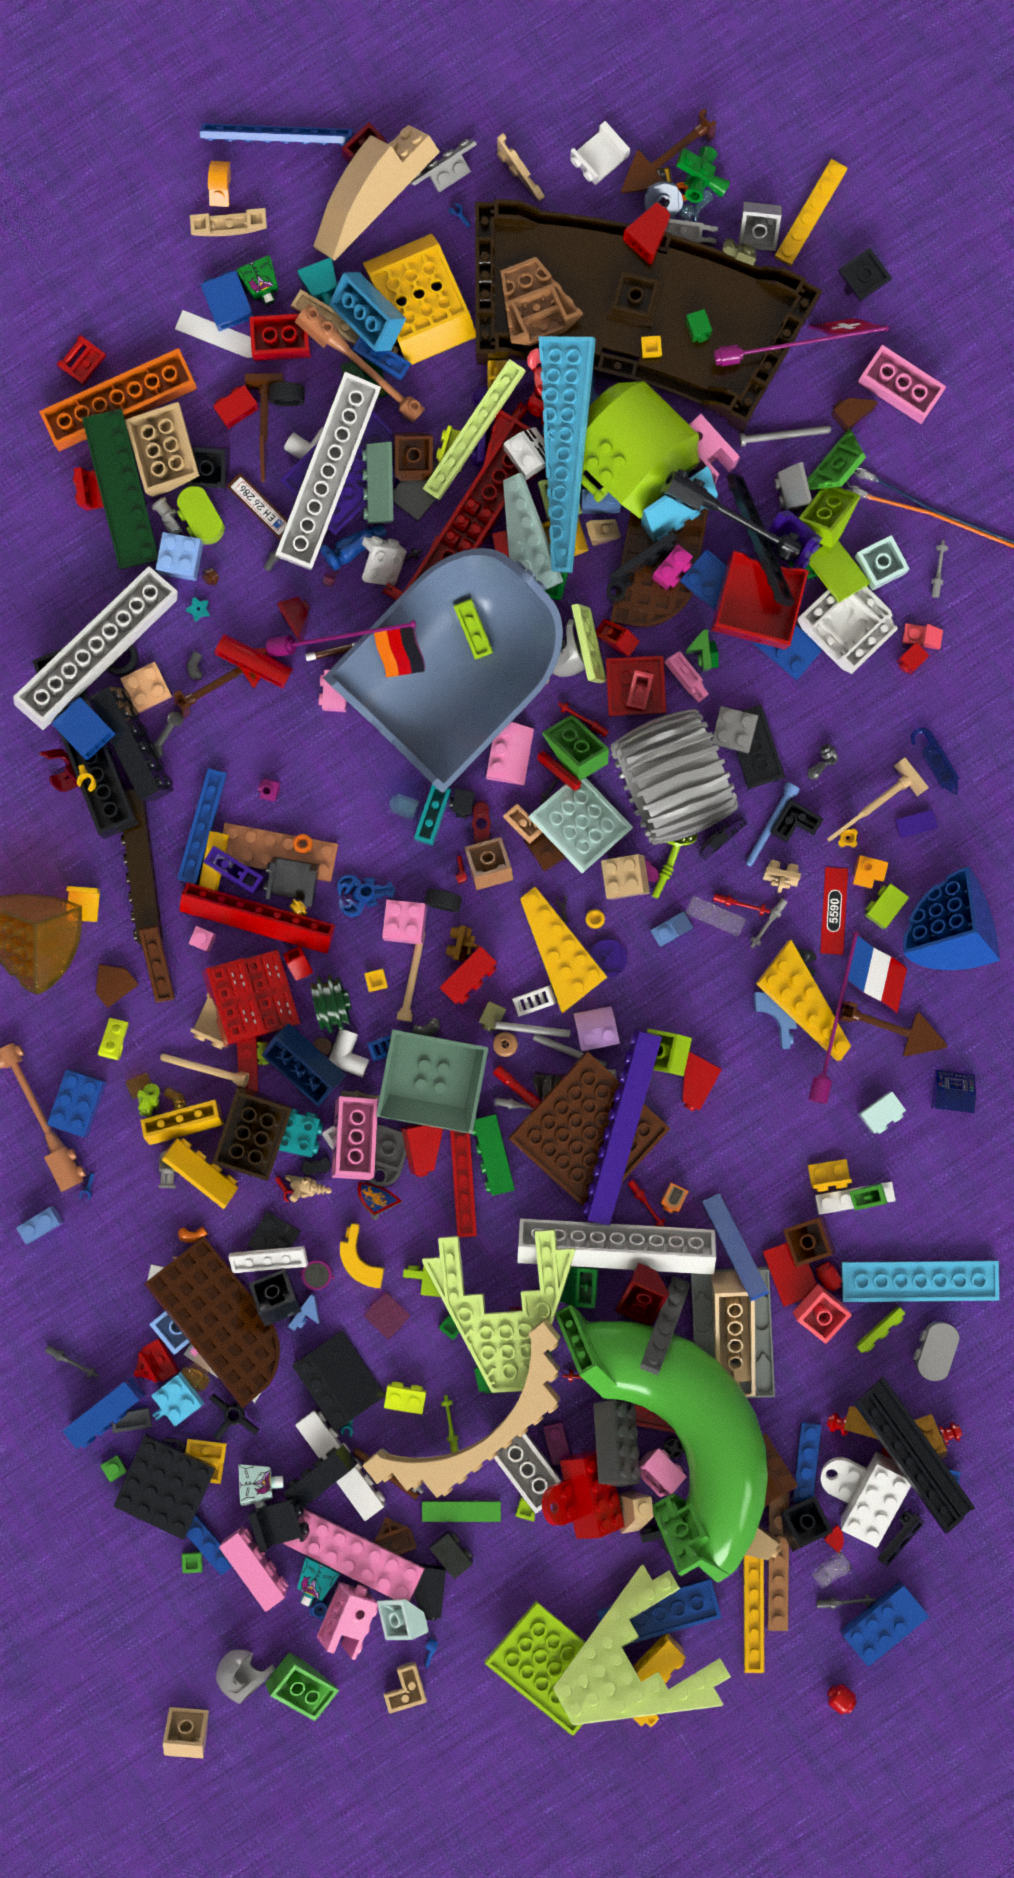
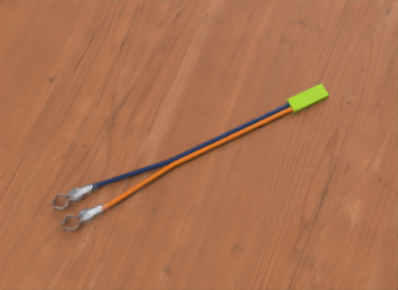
[846,467,1014,548]

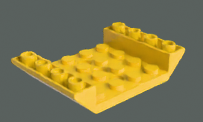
[362,234,476,365]

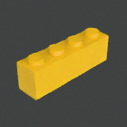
[140,1100,224,1145]

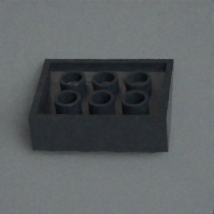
[292,1330,385,1431]

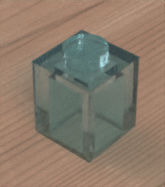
[389,793,420,821]

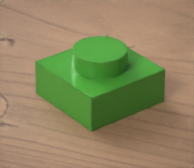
[100,1454,128,1482]

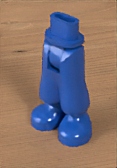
[320,524,387,571]

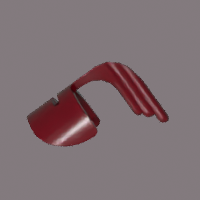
[39,749,78,792]

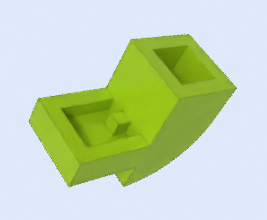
[403,1265,440,1297]

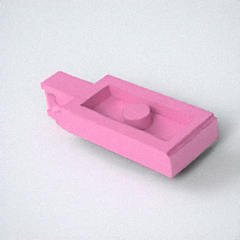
[664,651,709,702]

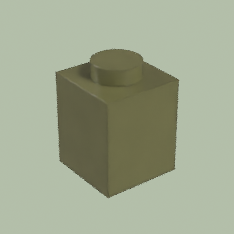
[479,1001,506,1032]

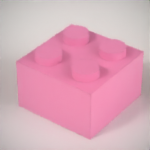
[382,900,427,945]
[639,1448,687,1497]

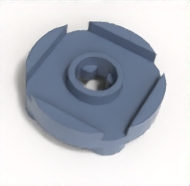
[644,181,683,219]

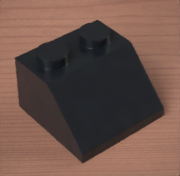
[187,446,230,488]
[781,1496,833,1552]

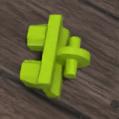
[137,1083,160,1118]

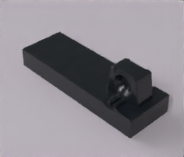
[877,1511,925,1567]

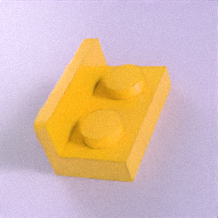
[807,1159,852,1192]

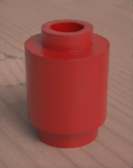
[815,1261,843,1292]

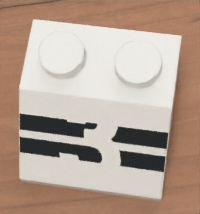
[504,427,546,481]

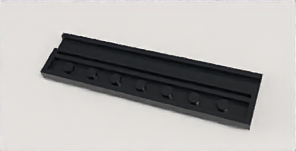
[853,1377,975,1533]

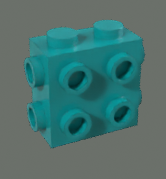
[279,1109,324,1157]

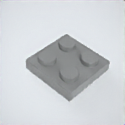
[712,706,758,754]

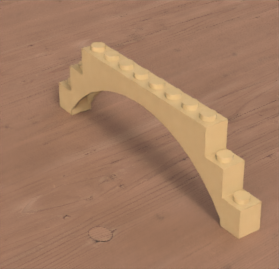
[362,1318,561,1498]

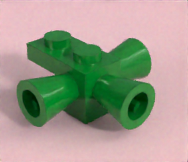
[676,146,730,203]

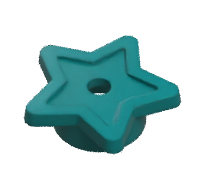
[186,597,210,622]

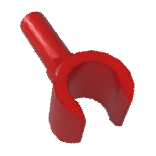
[455,856,467,884]
[275,1176,294,1202]

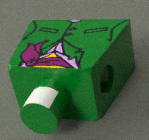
[236,255,279,306]

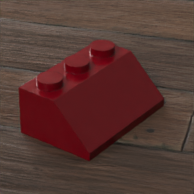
[615,1263,669,1326]

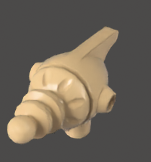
[286,1175,332,1202]

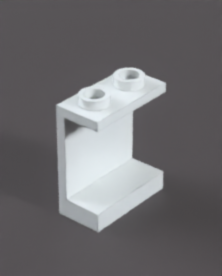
[570,121,630,185]

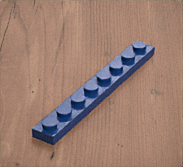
[200,123,353,146]

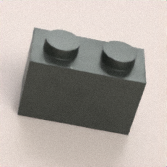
[430,1530,473,1580]

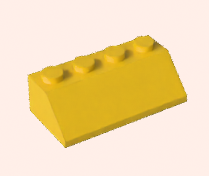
[162,1137,238,1209]

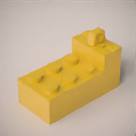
[633,1633,686,1727]

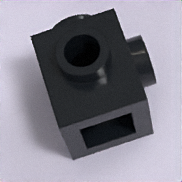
[449,789,475,819]

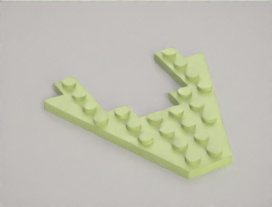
[422,1229,576,1393]
[553,1565,731,1725]

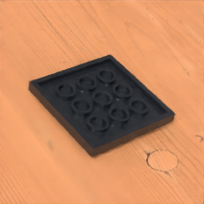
[113,1434,217,1540]

